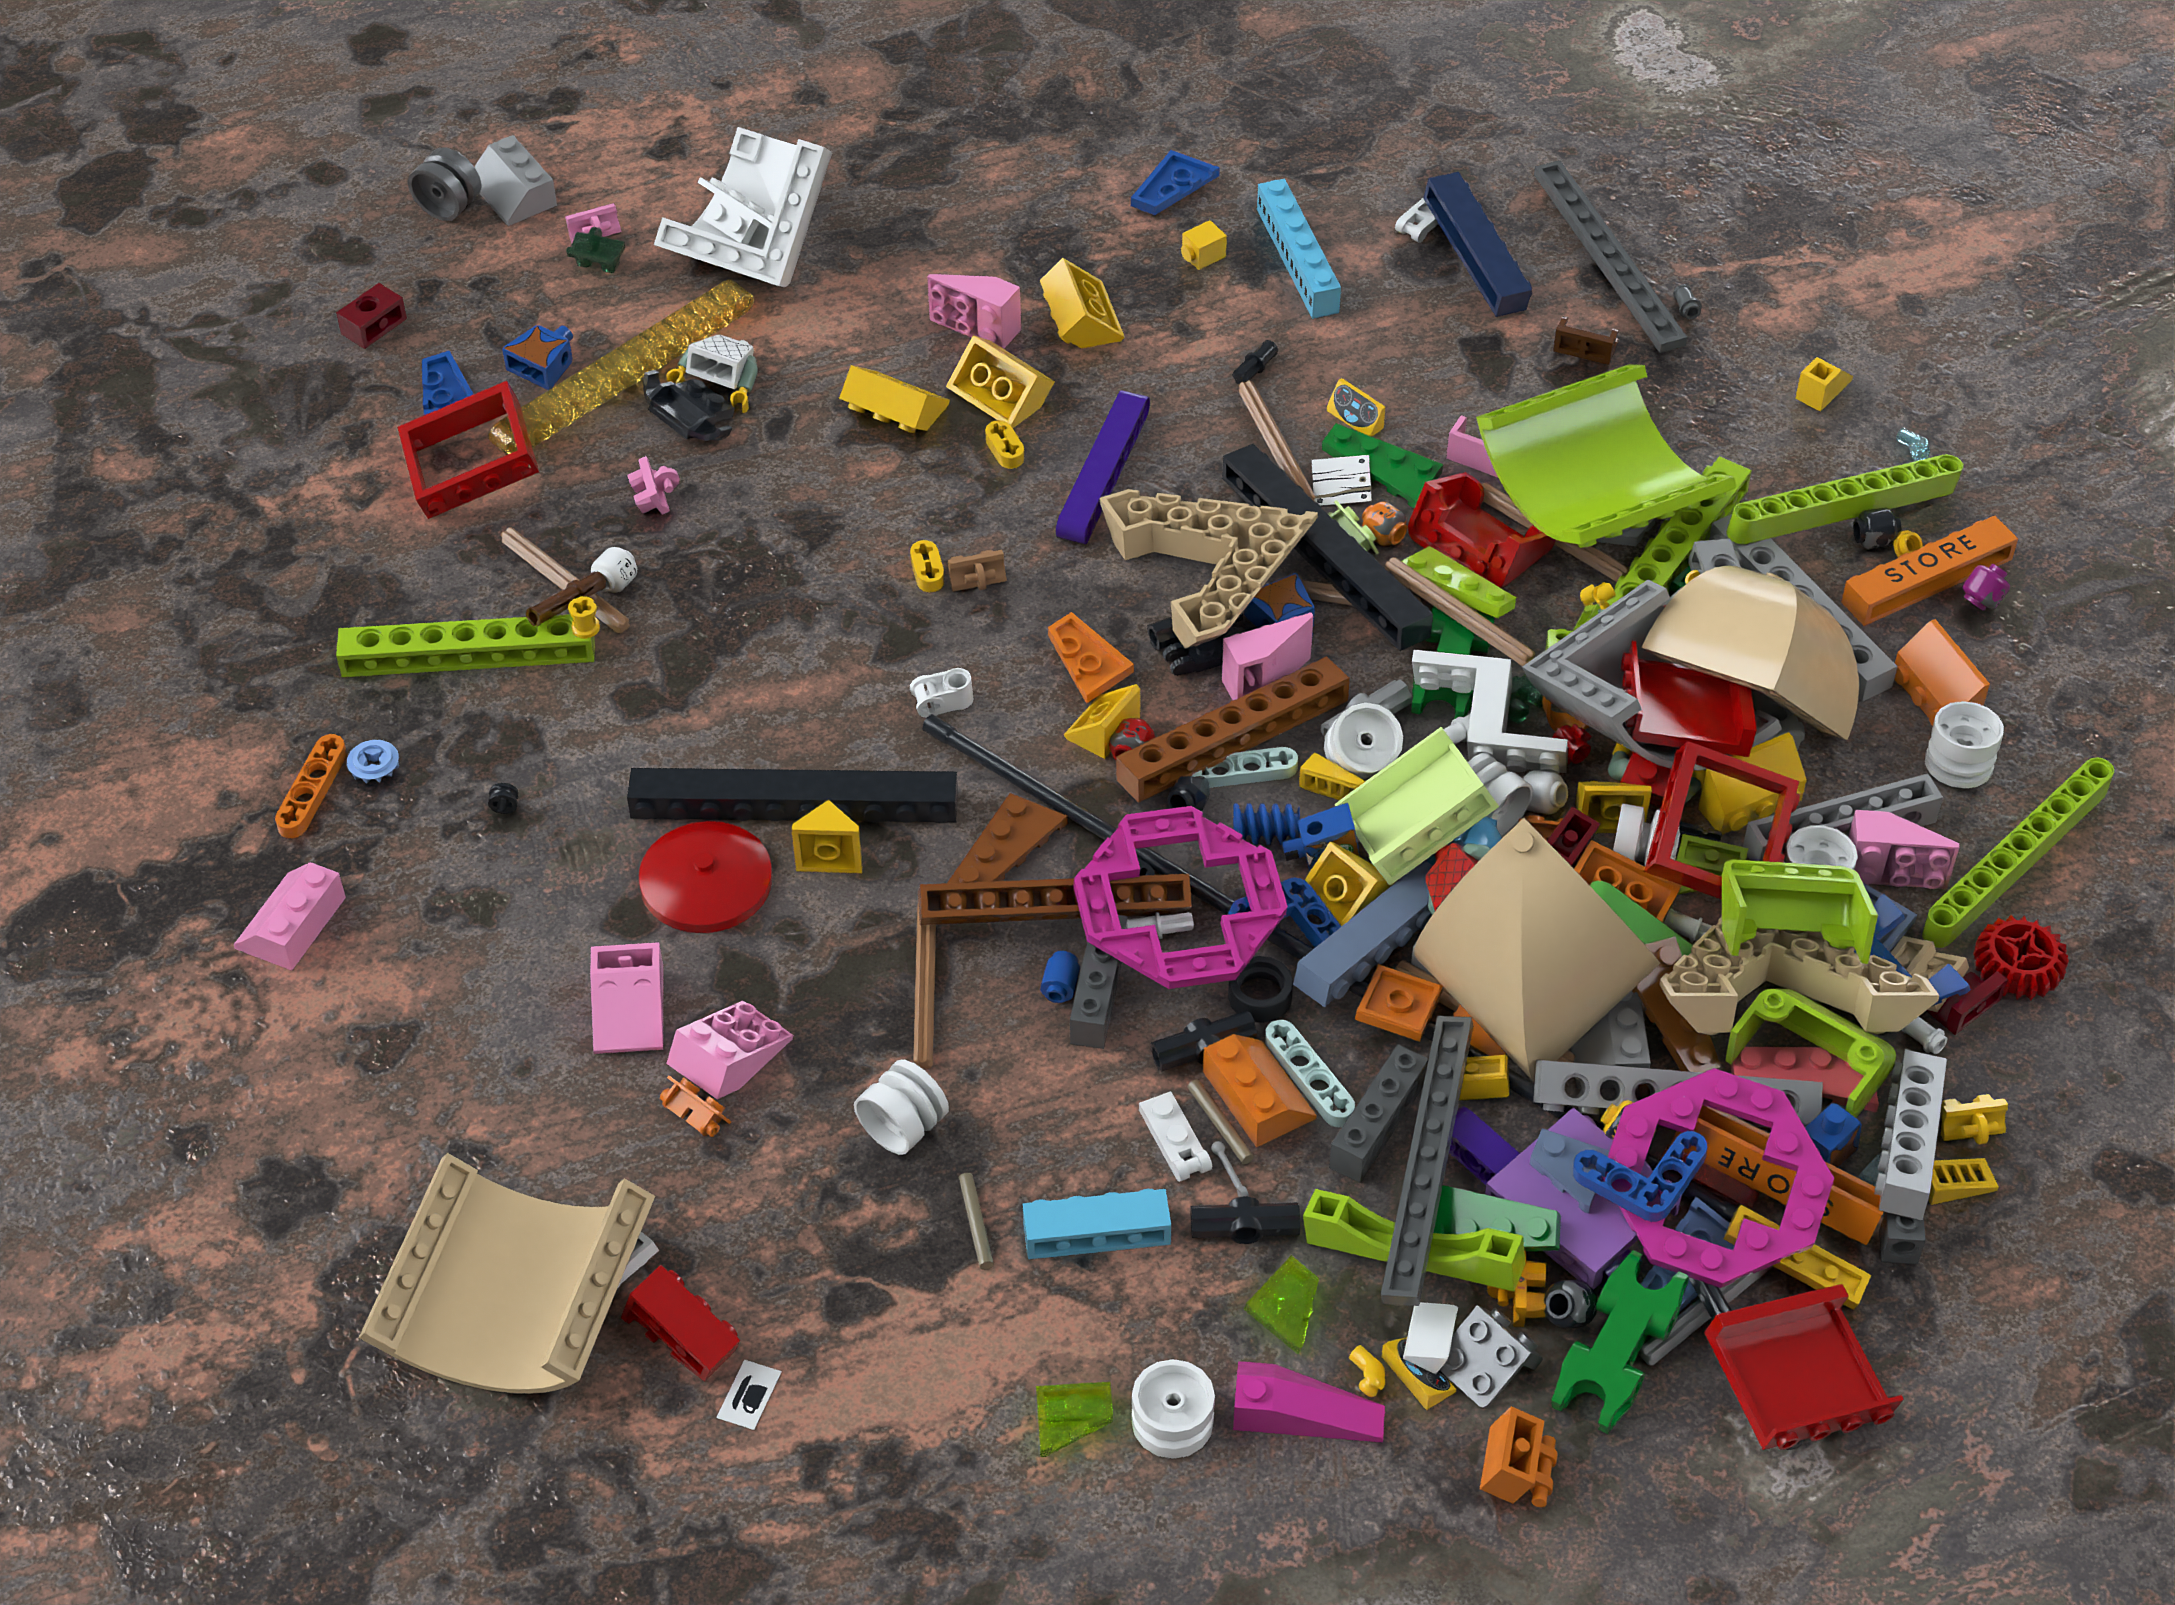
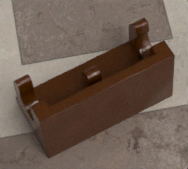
[1553,316,1619,365]

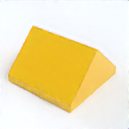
[1064,684,1140,759]
[792,800,863,873]

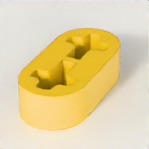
[985,420,1024,469]
[910,540,944,592]

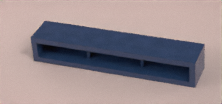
[1423,172,1532,317]

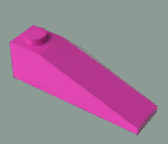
[1233,1361,1385,1442]

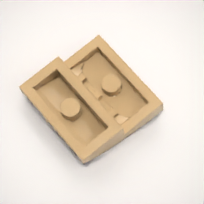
[1891,936,1969,1012]

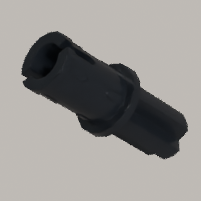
[1232,340,1278,385]

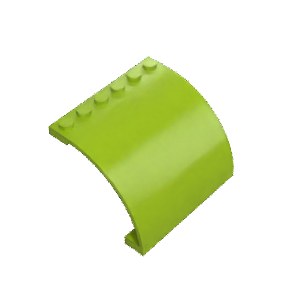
[1476,364,1737,548]

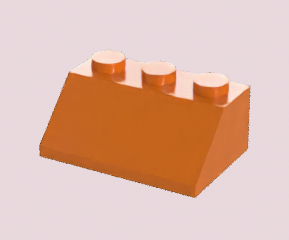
[1894,619,1990,726]
[1574,840,1682,923]
[1203,1034,1317,1147]

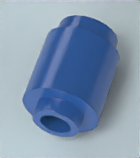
[1040,951,1080,1003]

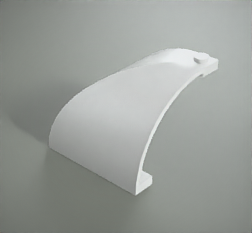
[654,127,832,287]

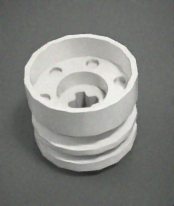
[1925,701,2004,788]
[1468,753,1533,838]
[1613,803,1680,866]
[1784,825,1858,870]
[854,1060,949,1155]

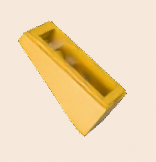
[1299,752,1366,800]
[1928,1158,1999,1205]

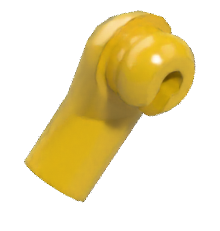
[1349,1345,1385,1397]

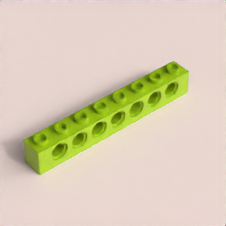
[1607,456,1752,606]
[336,614,595,677]

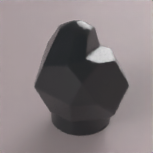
[1168,776,1210,812]

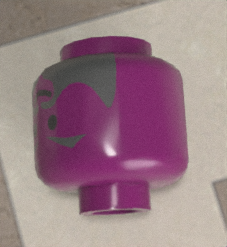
[1962,563,2010,611]

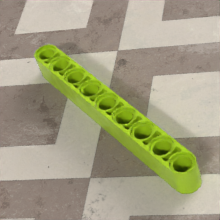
[1726,454,1964,544]
[1922,757,2114,948]

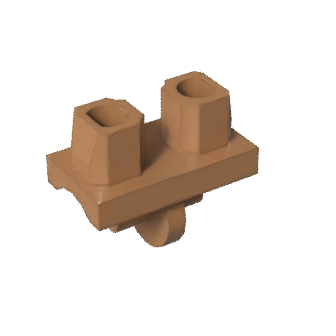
[948,550,1007,592]

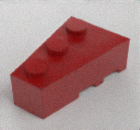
[621,1265,740,1382]

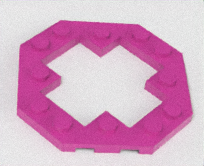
[1073,806,1288,989]
[1602,1068,1834,1288]

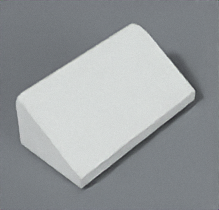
[1403,1302,1458,1374]

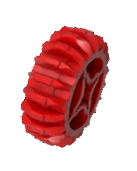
[1973,915,2069,1000]

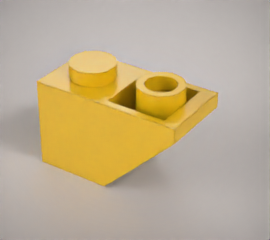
[1795,357,1853,412]

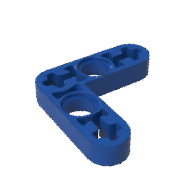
[1227,877,1342,948]
[1573,1131,1707,1222]

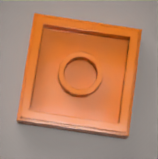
[1355,964,1443,1042]

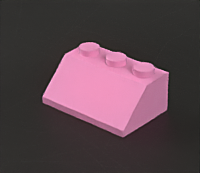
[234,862,346,970]

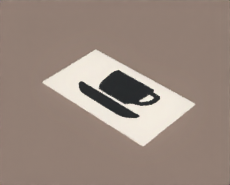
[716,1360,782,1430]

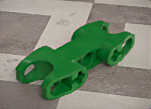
[1411,606,1494,719]
[1551,1250,1689,1434]

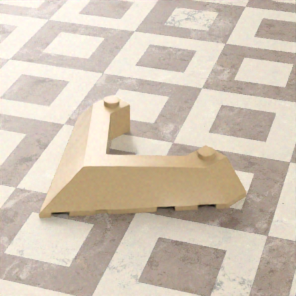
[1100,489,1318,649]
[1659,916,1939,1035]

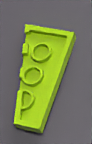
[1402,546,1516,618]

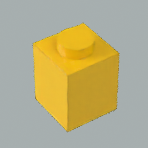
[1181,220,1227,270]

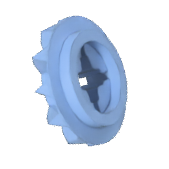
[347,740,399,784]

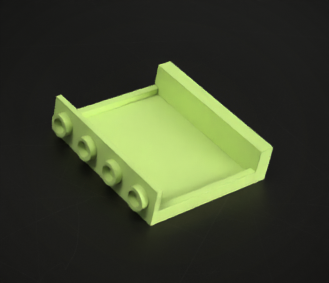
[1335,727,1499,885]

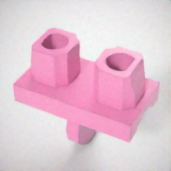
[565,203,621,246]
[627,456,680,515]

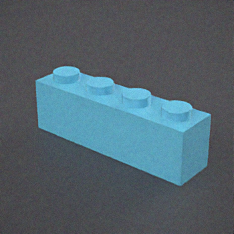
[1023,1189,1171,1259]

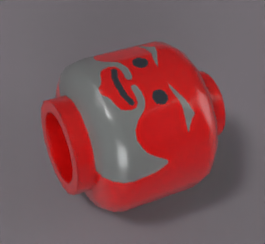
[1109,718,1156,760]

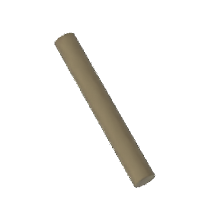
[1187,1079,1254,1164]
[959,1173,994,1270]

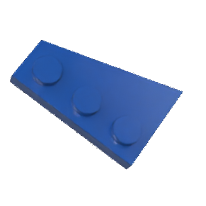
[1131,150,1220,215]
[422,351,474,415]

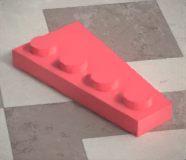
[1730,1047,1879,1112]

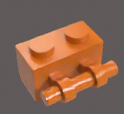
[1480,1406,1558,1507]

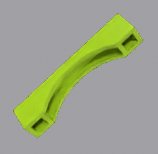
[1303,1189,1526,1292]

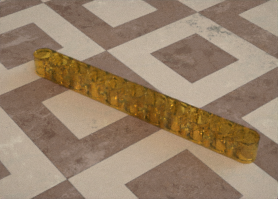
[488,279,754,455]

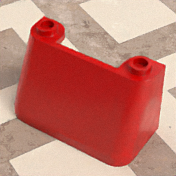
[1408,472,1556,589]

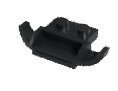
[643,370,735,441]

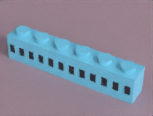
[1257,179,1341,319]

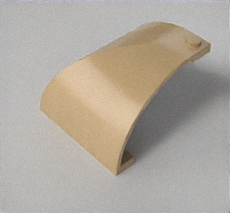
[1641,566,1859,740]
[1414,818,1660,1082]

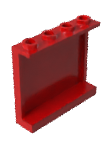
[1621,641,1757,757]
[1704,1284,1904,1450]

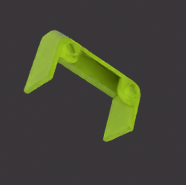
[1722,860,1878,964]
[1725,989,1896,1118]

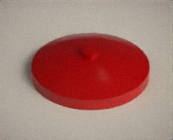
[639,821,773,933]

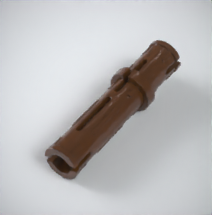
[526,571,606,627]

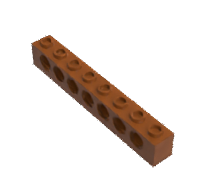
[1116,656,1350,803]
[918,874,1192,925]

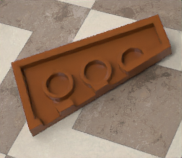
[947,793,1068,883]

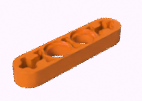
[275,734,347,838]

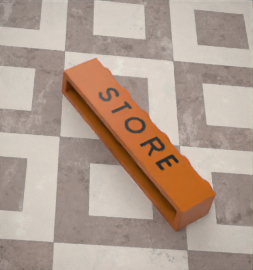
[1841,516,2018,626]
[1670,1105,1884,1245]

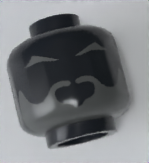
[1853,508,1902,549]
[1544,1280,1598,1328]

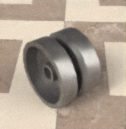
[408,147,482,221]

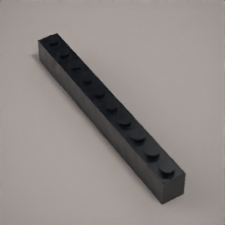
[1222,444,1433,651]
[627,768,958,823]

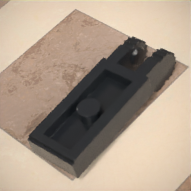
[1162,626,1246,676]

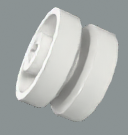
[1324,703,1403,781]
[1132,1359,1215,1459]

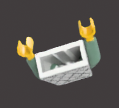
[666,335,758,413]

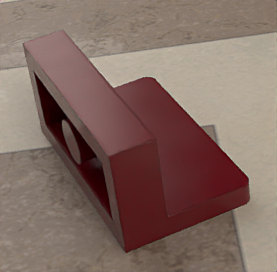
[1926,971,2008,1035]

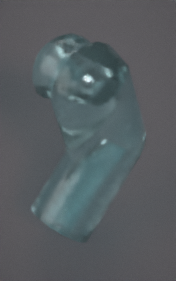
[1896,427,1930,461]

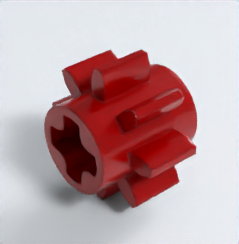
[1552,724,1592,765]

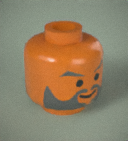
[1362,501,1408,547]

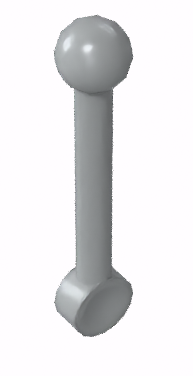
[1211,1141,1249,1197]

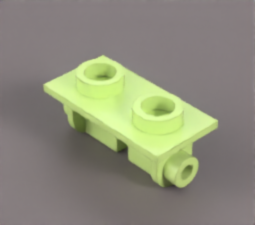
[1328,500,1379,555]

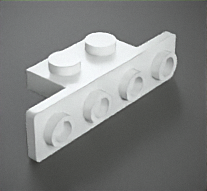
[698,177,774,245]

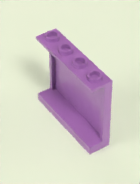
[1485,1108,1682,1290]

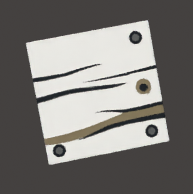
[1312,455,1372,506]

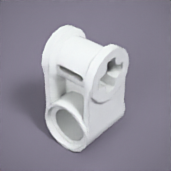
[910,668,974,718]

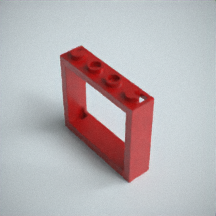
[397,381,539,519]
[1644,741,1800,900]

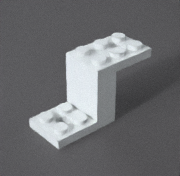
[1412,650,1568,774]

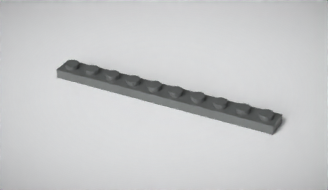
[1534,160,1687,353]
[1381,1016,1474,1306]

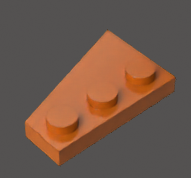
[1048,612,1134,704]

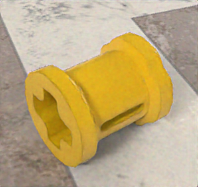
[568,596,600,639]

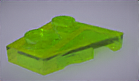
[1244,1255,1319,1354]
[1036,1382,1113,1457]

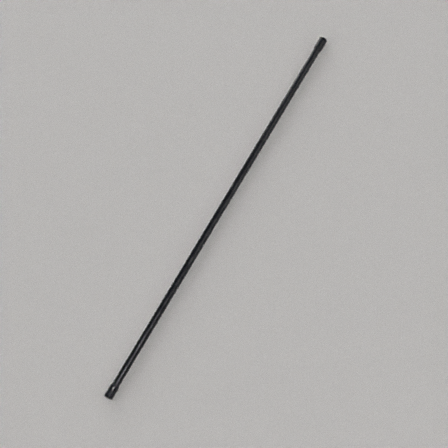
[922,714,1739,1223]

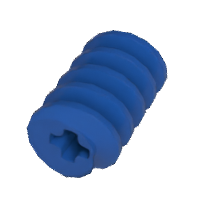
[1233,803,1300,845]

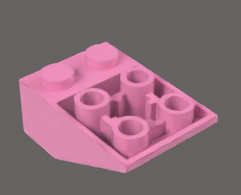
[927,274,1021,349]
[1222,613,1313,700]
[1848,810,1959,889]
[590,942,663,1054]
[666,1001,794,1100]

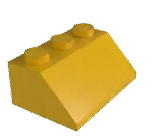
[1040,258,1125,349]
[946,335,1055,428]
[839,365,950,433]
[1698,732,1807,835]

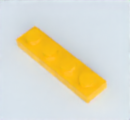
[1723,1205,1871,1310]

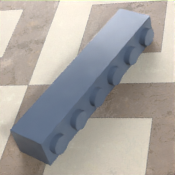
[1293,861,1433,1007]

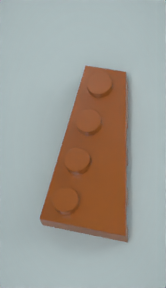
[1632,936,1721,1073]

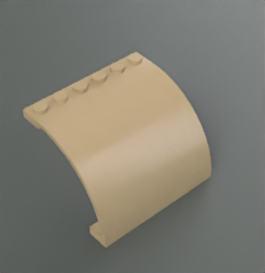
[359,1153,655,1394]

